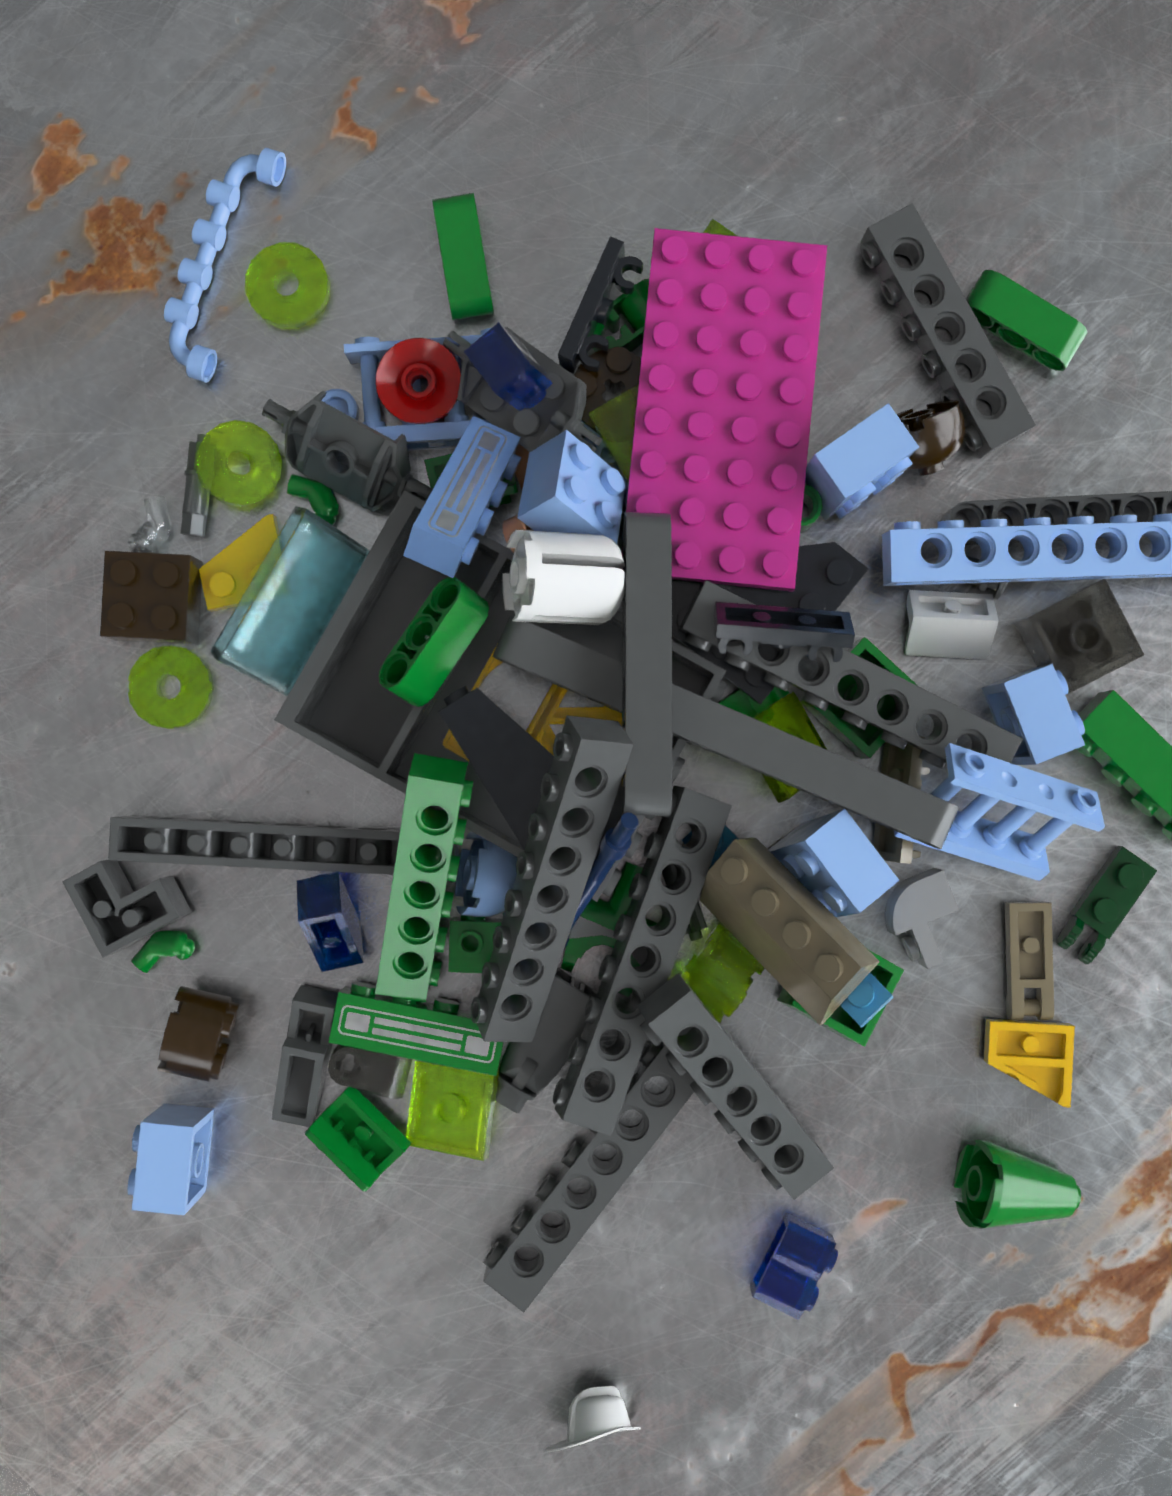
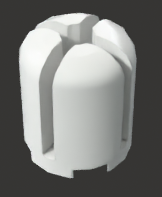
[502,530,626,625]

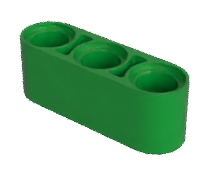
[432,193,494,321]
[966,270,1088,371]
[378,577,489,707]

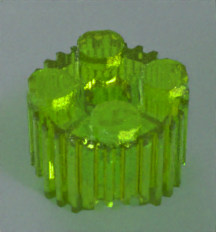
[679,924,765,1023]

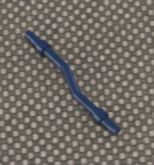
[563,813,639,951]

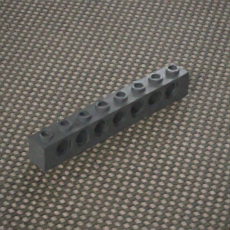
[679,580,1023,769]
[471,715,634,1042]
[553,785,732,1136]
[108,816,460,875]
[483,1027,734,1313]

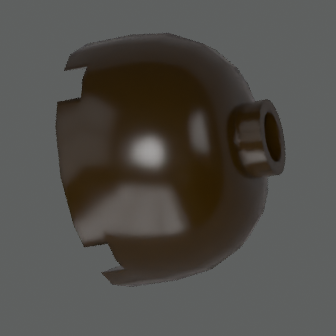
[897,400,965,476]

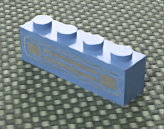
[403,416,522,578]

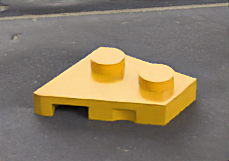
[199,514,292,612]
[984,1019,1075,1108]

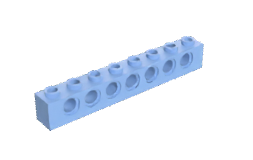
[882,513,1172,586]

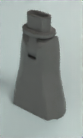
[491,968,598,1113]

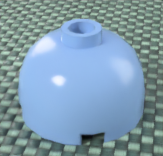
[455,831,518,917]

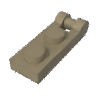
[1005,901,1054,1020]

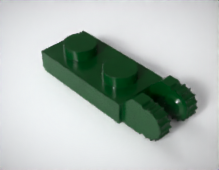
[1056,846,1157,965]

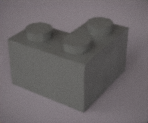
[62,860,192,958]

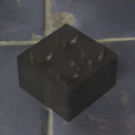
[1014,578,1145,694]

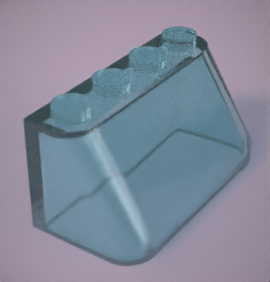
[210,506,370,696]

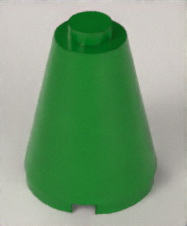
[954,1139,1081,1229]

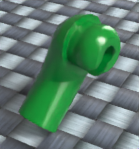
[287,474,339,527]
[131,930,195,973]

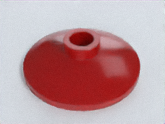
[376,338,461,424]

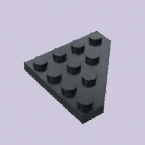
[672,542,869,705]

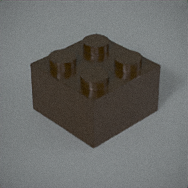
[100,551,203,645]

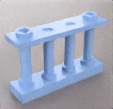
[344,328,502,451]
[894,743,1105,881]

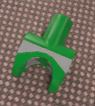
[561,861,657,997]

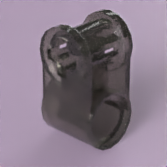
[328,1045,413,1099]

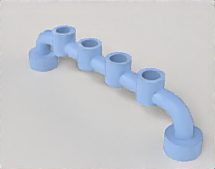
[164,148,286,383]

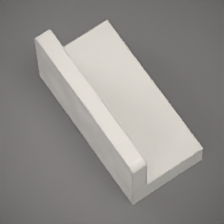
[904,590,999,659]

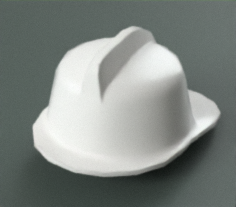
[545,1386,641,1453]

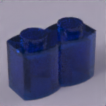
[749,1212,838,1320]

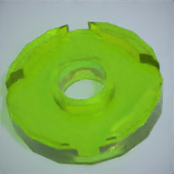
[245,242,330,328]
[195,420,282,507]
[128,645,214,729]

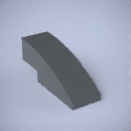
[271,985,338,1127]

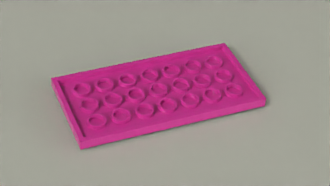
[622,228,828,592]

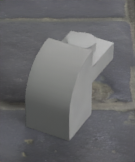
[885,868,959,969]

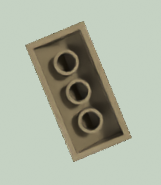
[700,838,880,1025]

